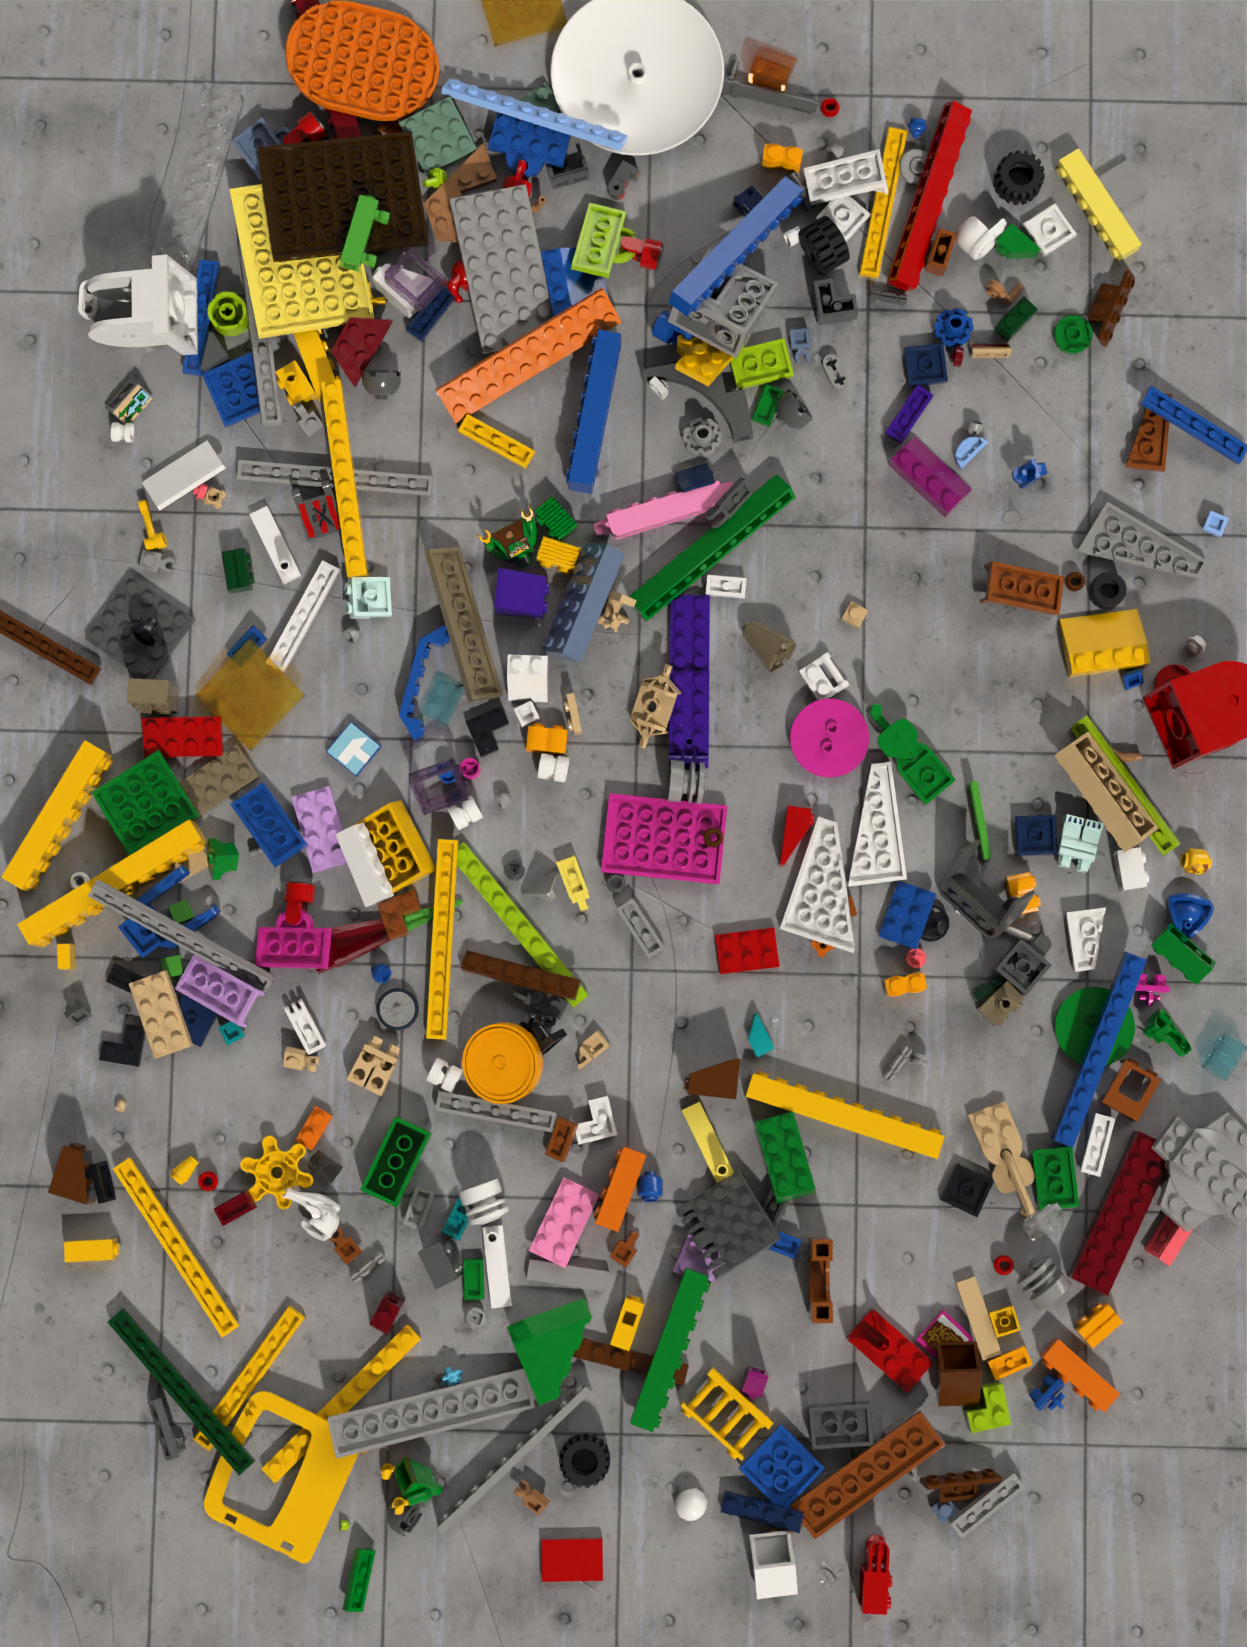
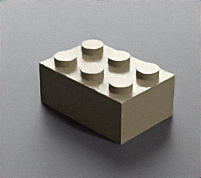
[127,678,179,716]

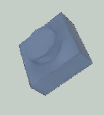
[930,1501,959,1524]

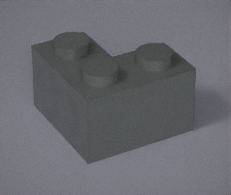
[812,278,859,325]

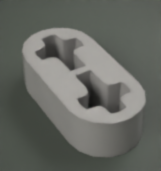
[822,354,849,391]

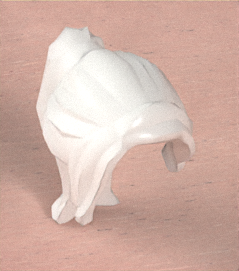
[282,1187,341,1241]

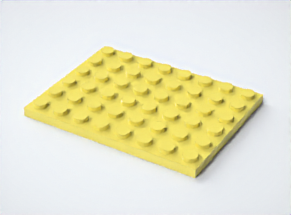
[229,184,375,339]

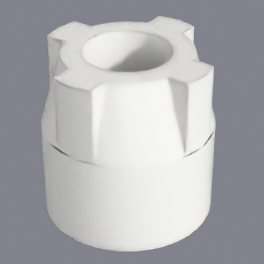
[783,226,800,247]

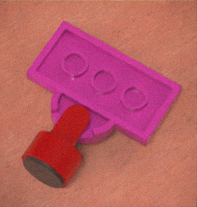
[255,881,332,969]

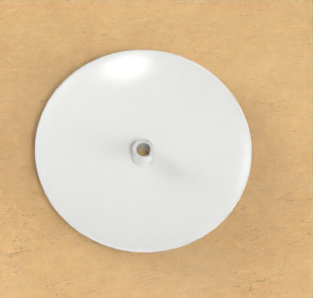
[551,0,724,156]

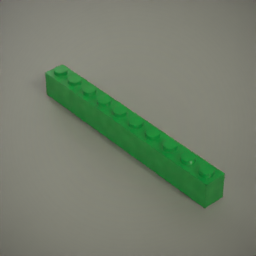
[629,474,796,622]

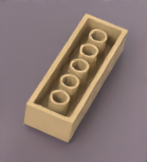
[1054,731,1158,852]

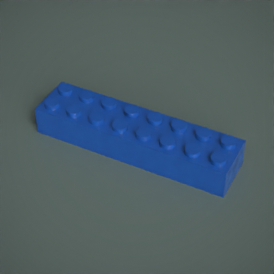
[566,329,622,494]

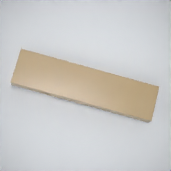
[955,1276,1002,1360]

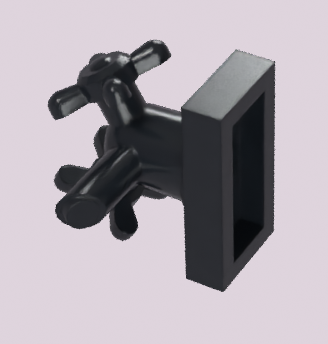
[520,1009,567,1055]

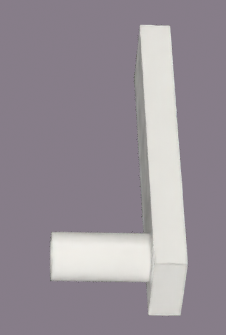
[249,506,301,585]
[482,1225,512,1308]

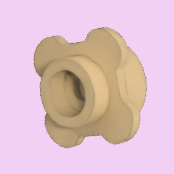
[203,487,226,509]

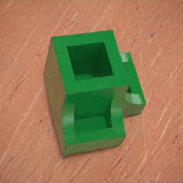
[206,838,239,880]

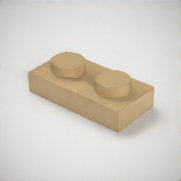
[563,693,582,735]

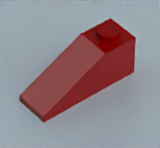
[779,806,814,867]

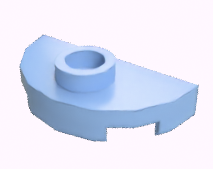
[955,437,989,470]

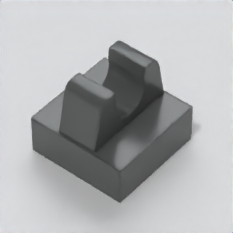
[64,999,92,1027]

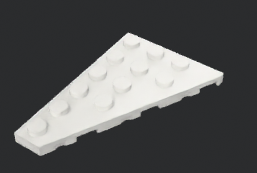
[780,817,855,954]

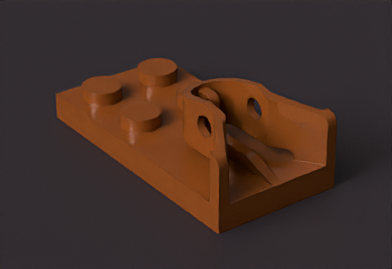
[980,561,1064,616]

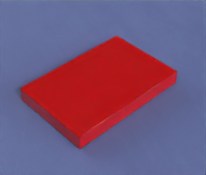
[541,1538,603,1582]

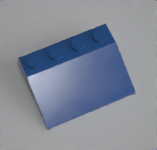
[541,247,609,316]

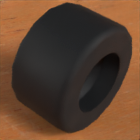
[1088,572,1127,610]

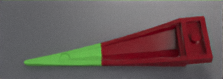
[316,900,463,974]

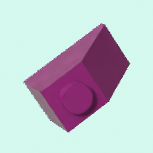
[741,1366,769,1399]

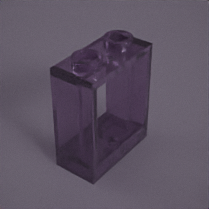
[384,248,446,313]
[409,758,470,815]

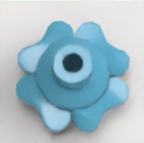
[441,1367,463,1387]

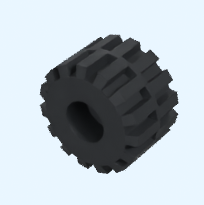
[798,216,850,275]

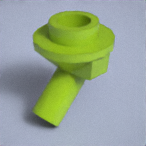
[422,168,447,188]

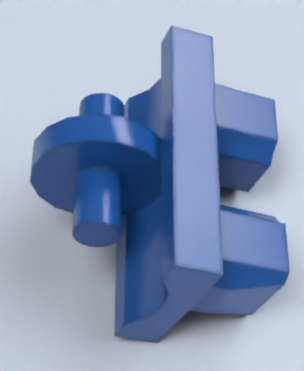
[1012,459,1047,489]
[1029,1374,1065,1411]

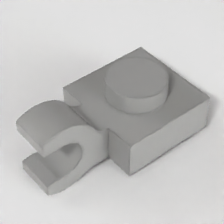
[293,402,324,437]

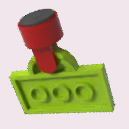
[571,202,664,278]

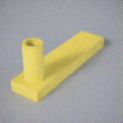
[682,1101,734,1183]

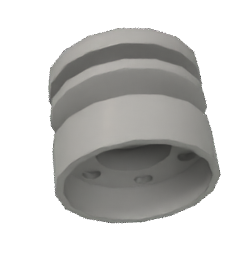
[667,760,707,804]
[1016,1256,1071,1310]

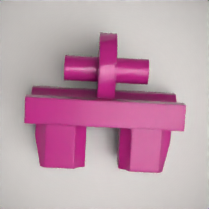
[1135,974,1170,1006]

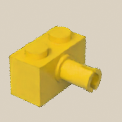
[275,360,317,406]

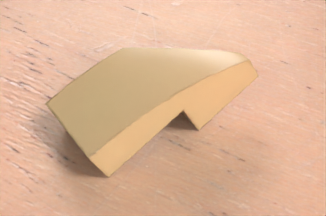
[578,1030,611,1070]

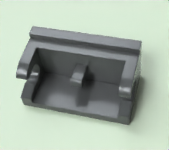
[547,157,590,190]

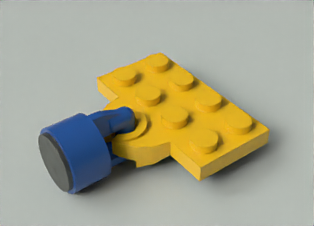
[652,310,749,387]

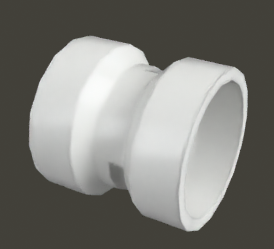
[111,422,134,443]

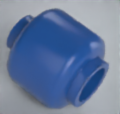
[637,1171,663,1202]

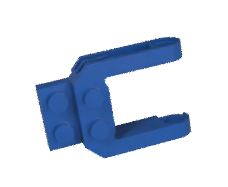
[118,864,221,958]

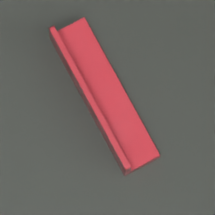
[1144,1215,1194,1266]

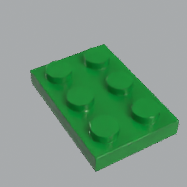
[1031,1146,1079,1211]

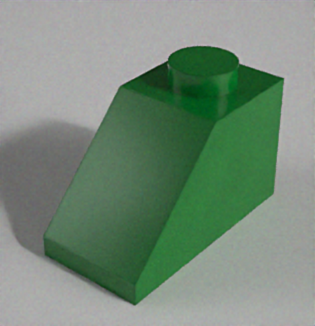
[994,223,1041,259]

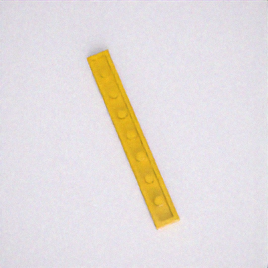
[859,127,908,279]
[193,1305,305,1451]

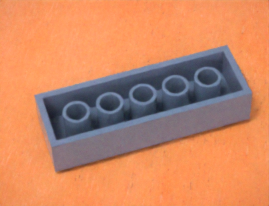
[542,542,625,663]

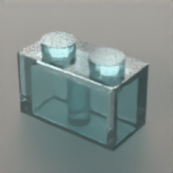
[1202,1034,1247,1081]

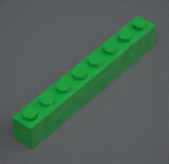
[630,1267,711,1432]

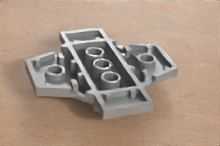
[1151,1112,1247,1232]

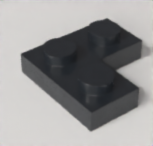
[465,706,509,758]
[99,1024,146,1067]

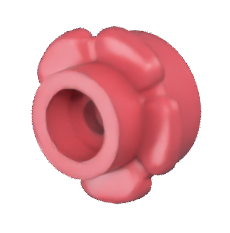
[193,483,209,500]

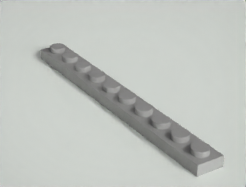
[238,242,282,427]
[237,460,433,497]
[88,879,275,992]
[437,1384,592,1534]

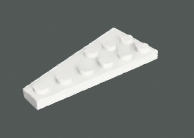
[847,762,907,887]

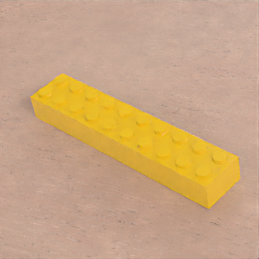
[17,819,208,947]

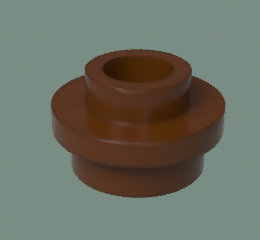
[1065,572,1085,592]
[703,828,723,848]

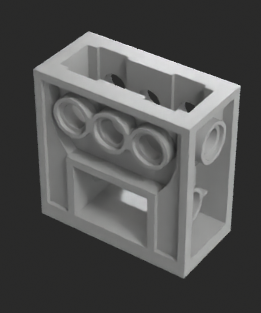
[668,247,778,358]

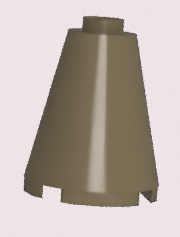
[742,620,797,673]

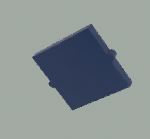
[675,463,715,493]

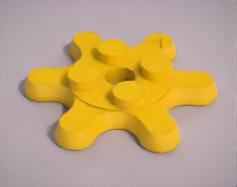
[240,1136,313,1209]

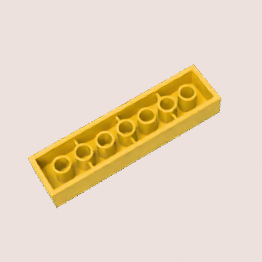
[1,740,113,892]

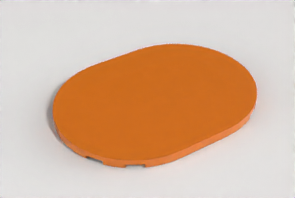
[285,0,439,121]

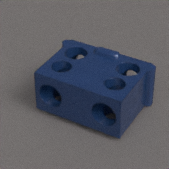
[733,185,763,218]

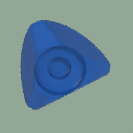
[1167,894,1214,939]

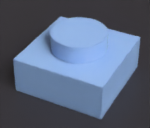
[1202,511,1229,537]

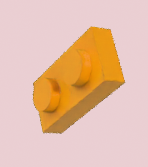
[987,1345,1033,1381]

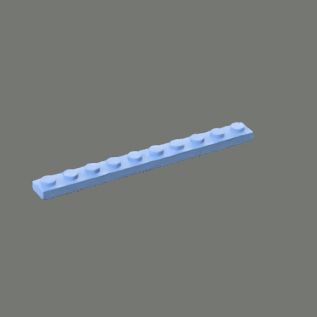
[442,79,628,151]

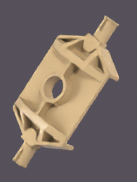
[630,664,681,749]

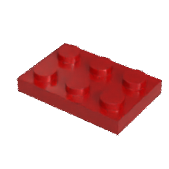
[715,927,780,974]

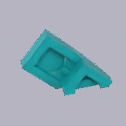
[747,1013,775,1058]
[441,1197,469,1241]

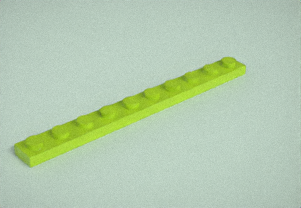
[457,842,589,1008]

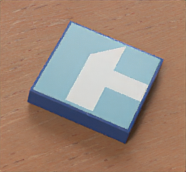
[326,722,382,777]

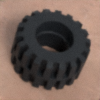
[993,150,1045,205]
[559,1432,610,1488]

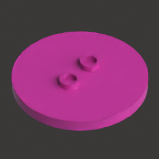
[790,699,869,778]

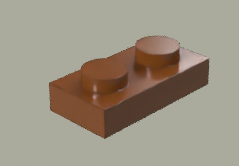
[545,1117,578,1162]

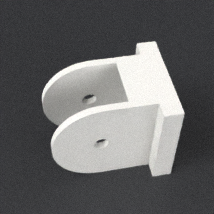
[88,254,198,356]

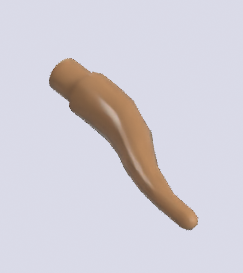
[1111,748,1142,762]

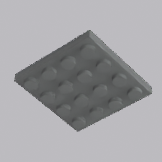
[85,575,195,679]

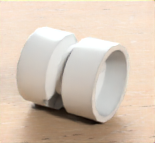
[538,753,569,783]
[447,796,483,830]
[426,1058,463,1093]

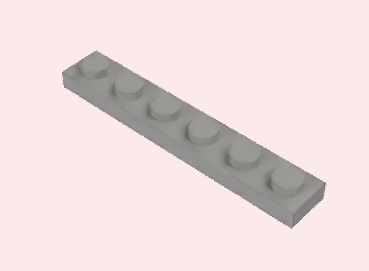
[435,1091,557,1133]

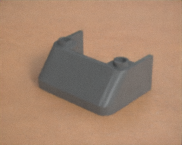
[938,839,1035,939]

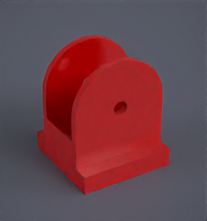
[1142,661,1247,769]

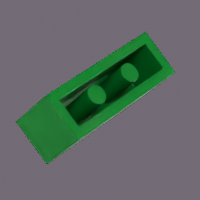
[1151,923,1216,985]

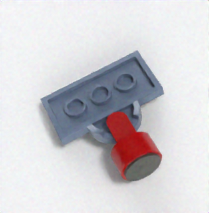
[231,111,328,183]

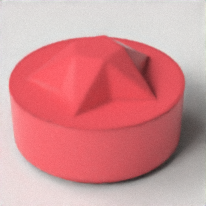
[905,949,926,968]

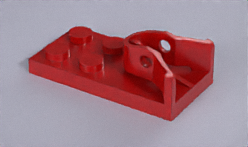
[846,1308,934,1393]

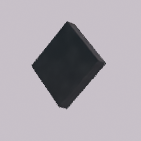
[940,1164,994,1217]

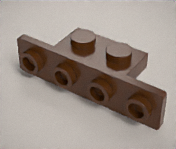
[1087,269,1135,347]
[920,1468,1002,1502]

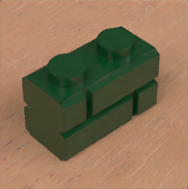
[994,296,1038,342]
[221,548,255,593]

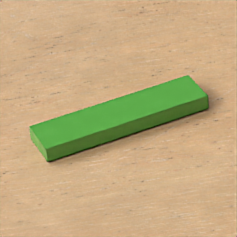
[968,781,992,861]

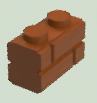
[925,228,957,276]

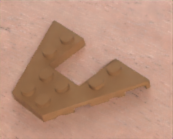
[424,143,497,244]

